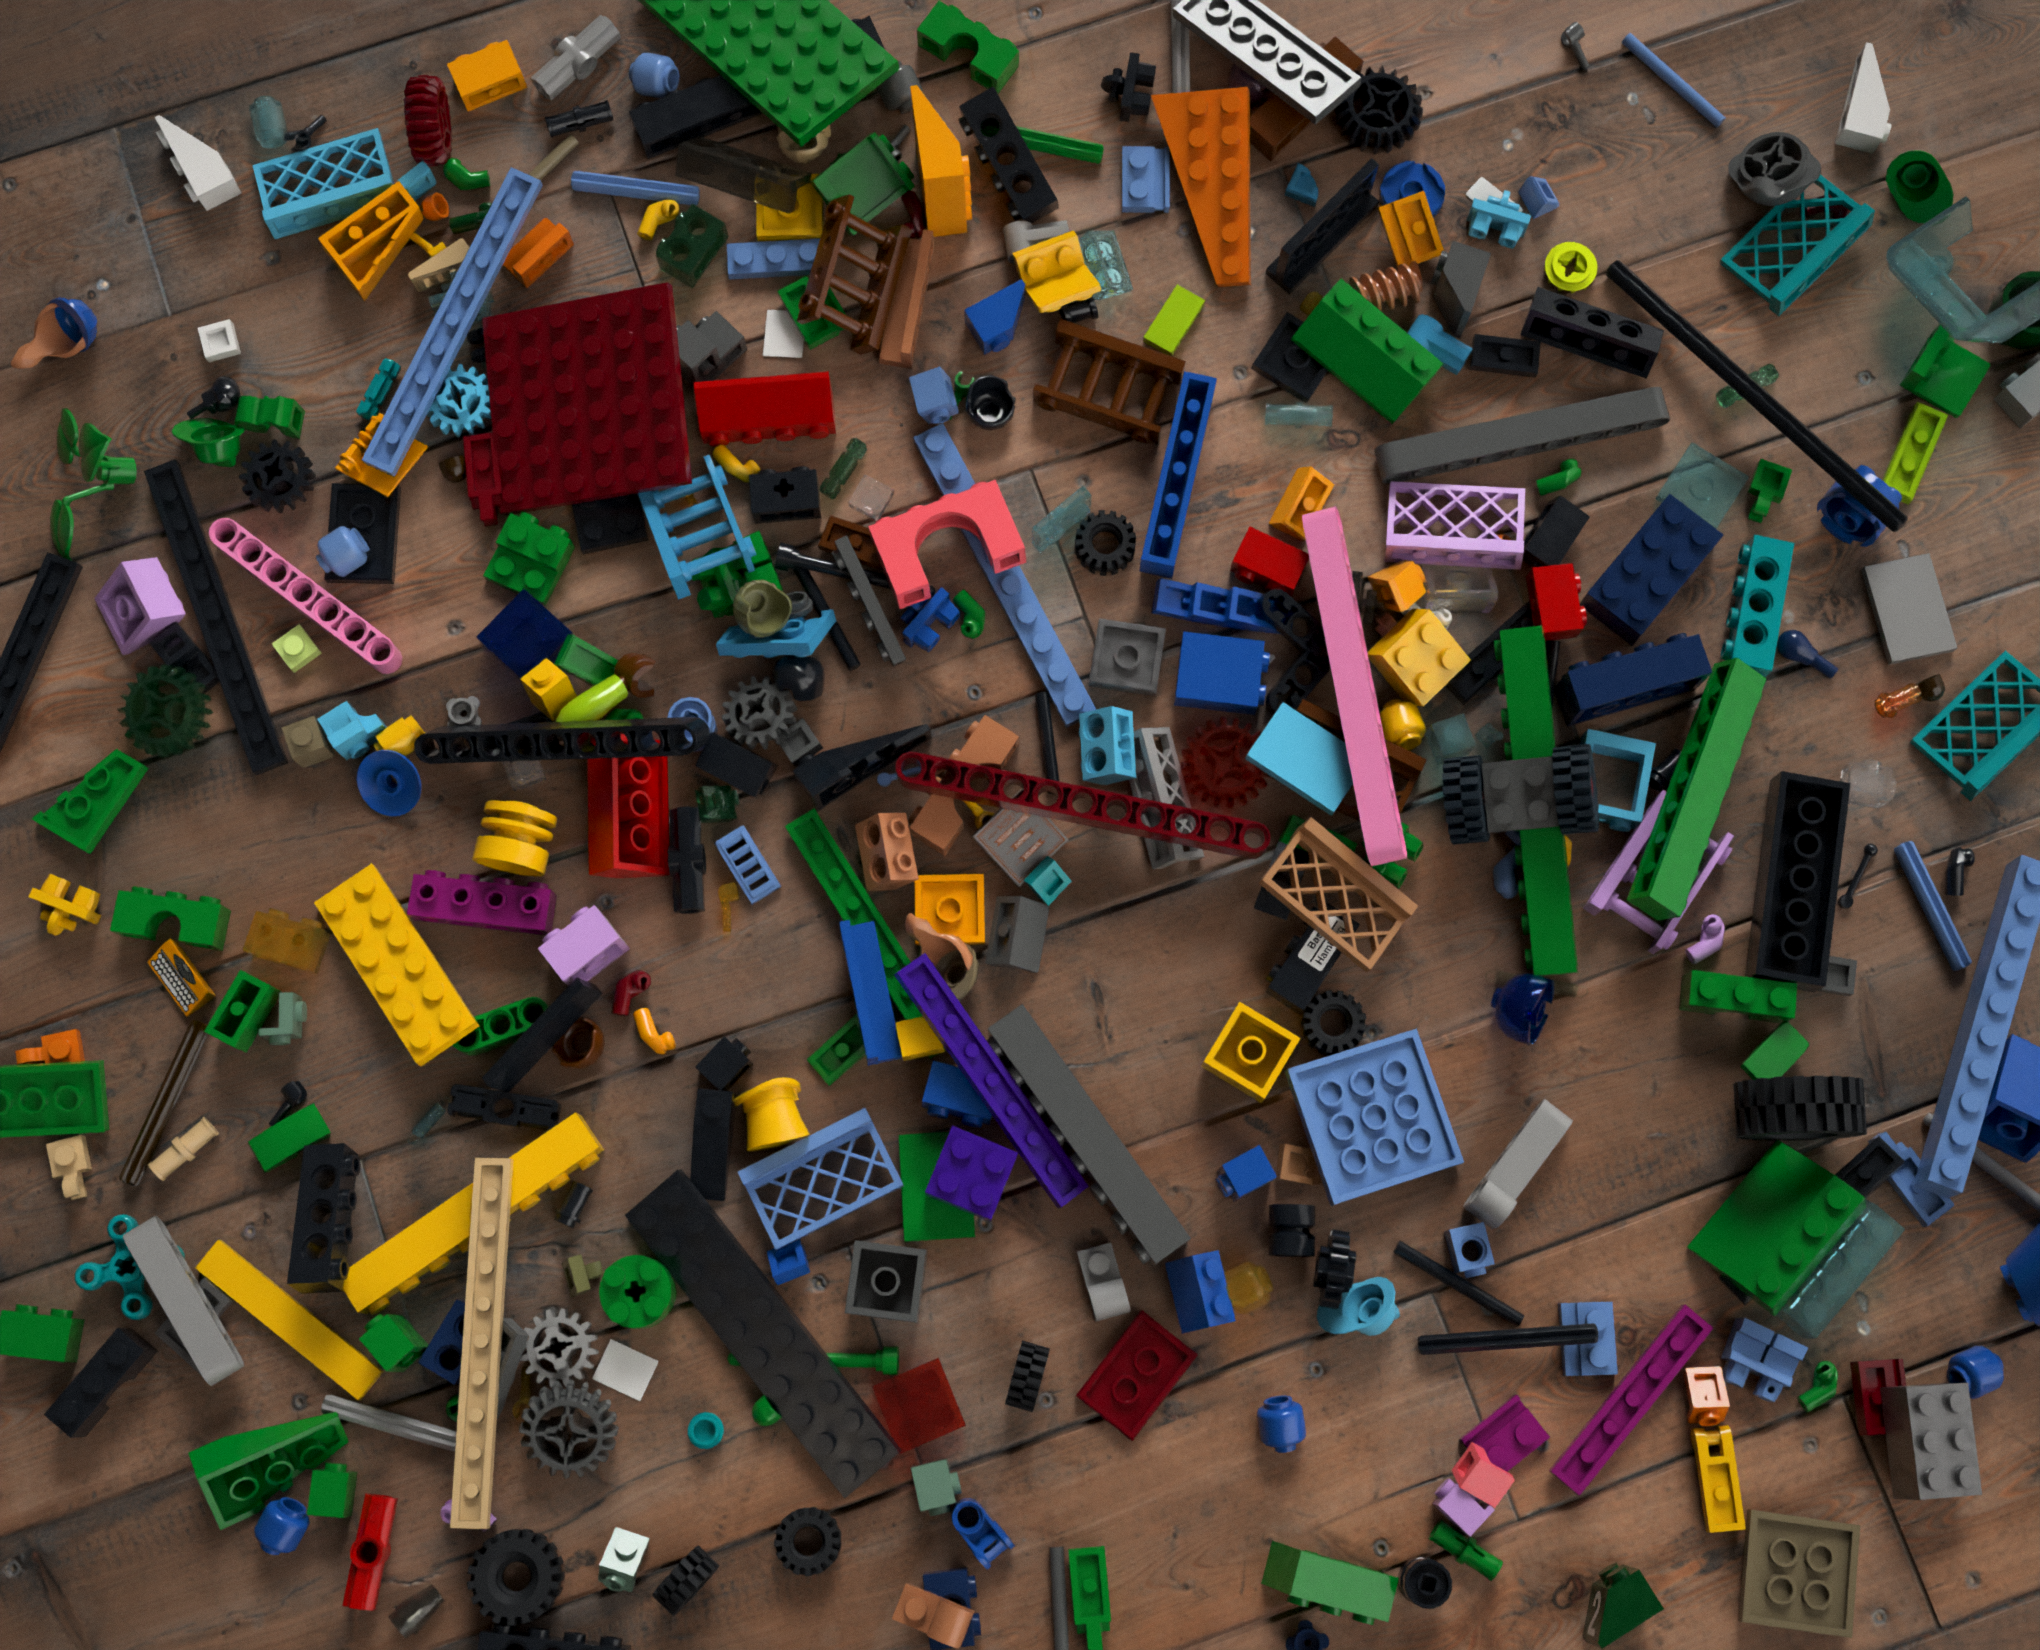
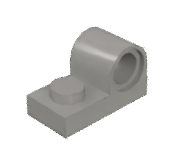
[1077,1242,1131,1322]

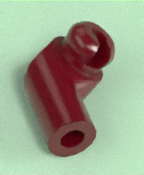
[901,190,925,239]
[611,970,651,1016]

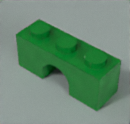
[917,1,1019,94]
[110,886,231,951]
[1679,970,1798,1024]

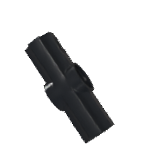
[668,806,706,914]

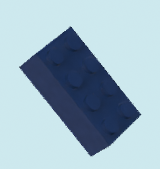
[1580,494,1724,646]
[1555,633,1712,727]

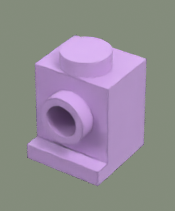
[1432,1478,1494,1537]

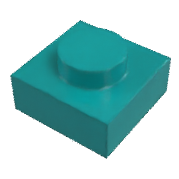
[1024,856,1072,906]

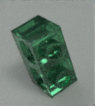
[656,204,729,288]

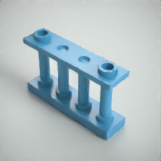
[638,454,757,600]

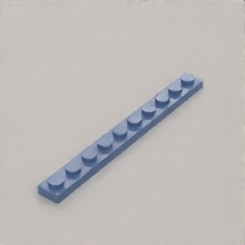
[362,167,543,477]
[913,423,1096,728]

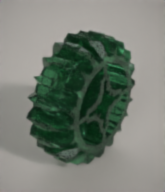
[117,664,213,757]

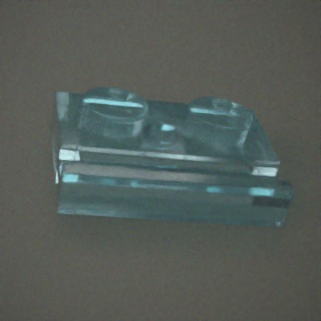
[1032,486,1092,553]

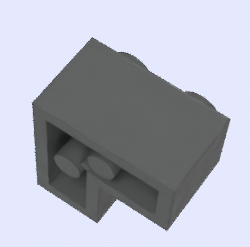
[677,311,747,388]

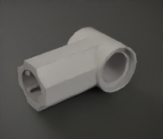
[1003,220,1069,264]

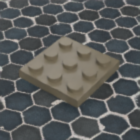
[1738,1509,1860,1638]

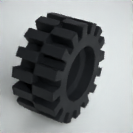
[1075,510,1136,576]
[1301,990,1366,1056]
[1005,1340,1050,1412]
[774,1507,842,1576]
[652,1545,719,1616]

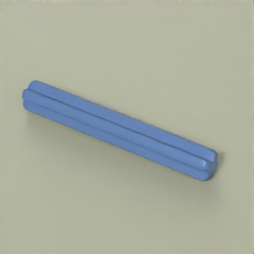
[571,171,700,206]
[1894,841,1972,971]

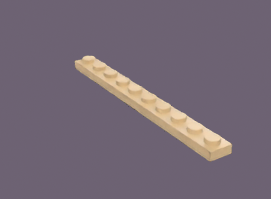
[450,1158,513,1529]

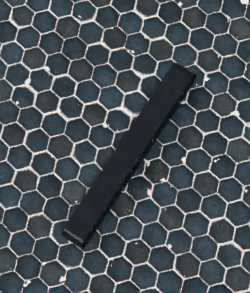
[414,717,710,764]

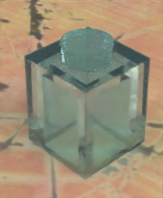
[1425,713,1476,765]

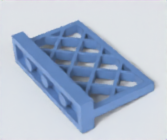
[738,1108,904,1250]

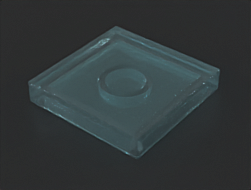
[1655,442,1749,529]

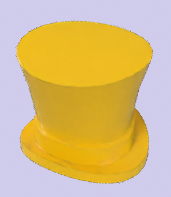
[733,1077,810,1152]

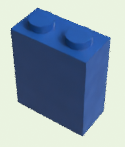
[1174,631,1270,715]

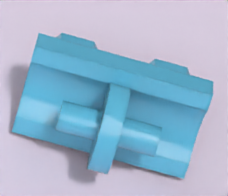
[1466,190,1531,249]

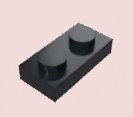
[1470,334,1541,377]

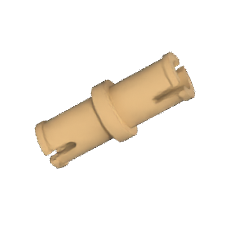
[148,1117,219,1181]

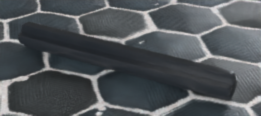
[1418,1323,1598,1355]

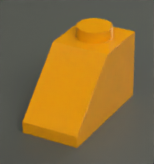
[1367,560,1426,612]

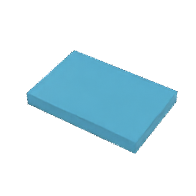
[1245,702,1353,816]

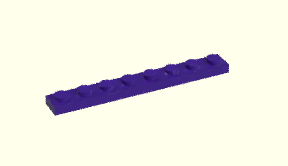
[894,953,1089,1209]

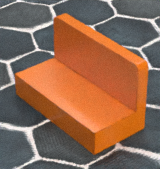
[502,218,574,288]

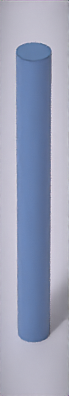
[1622,33,1726,128]

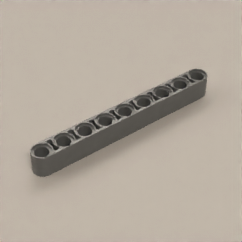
[1374,387,1670,484]

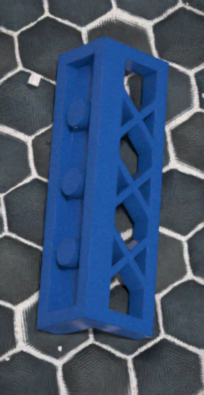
[839,920,902,1066]

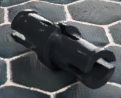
[545,100,614,138]

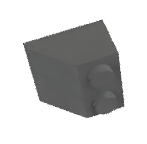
[1430,241,1491,338]

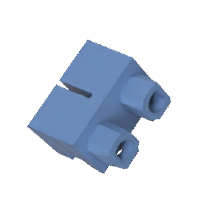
[1721,1318,1808,1402]

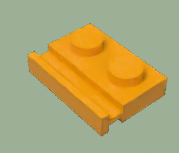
[1377,191,1444,268]

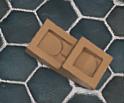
[1275,1144,1324,1188]

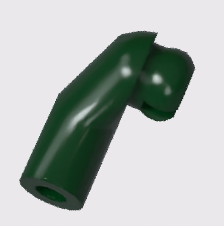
[449,202,492,234]

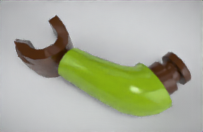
[556,653,656,747]

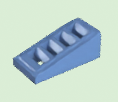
[714,825,781,905]

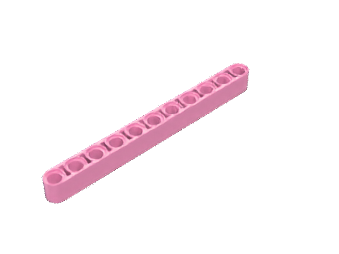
[1302,506,1407,866]

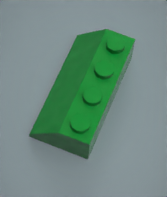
[1291,278,1444,425]

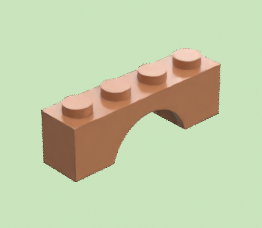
[908,715,1019,856]

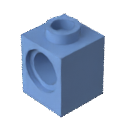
[909,366,959,424]
[1444,1222,1495,1278]

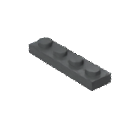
[831,535,906,667]

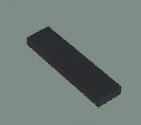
[1445,601,1534,705]
[482,978,603,1092]

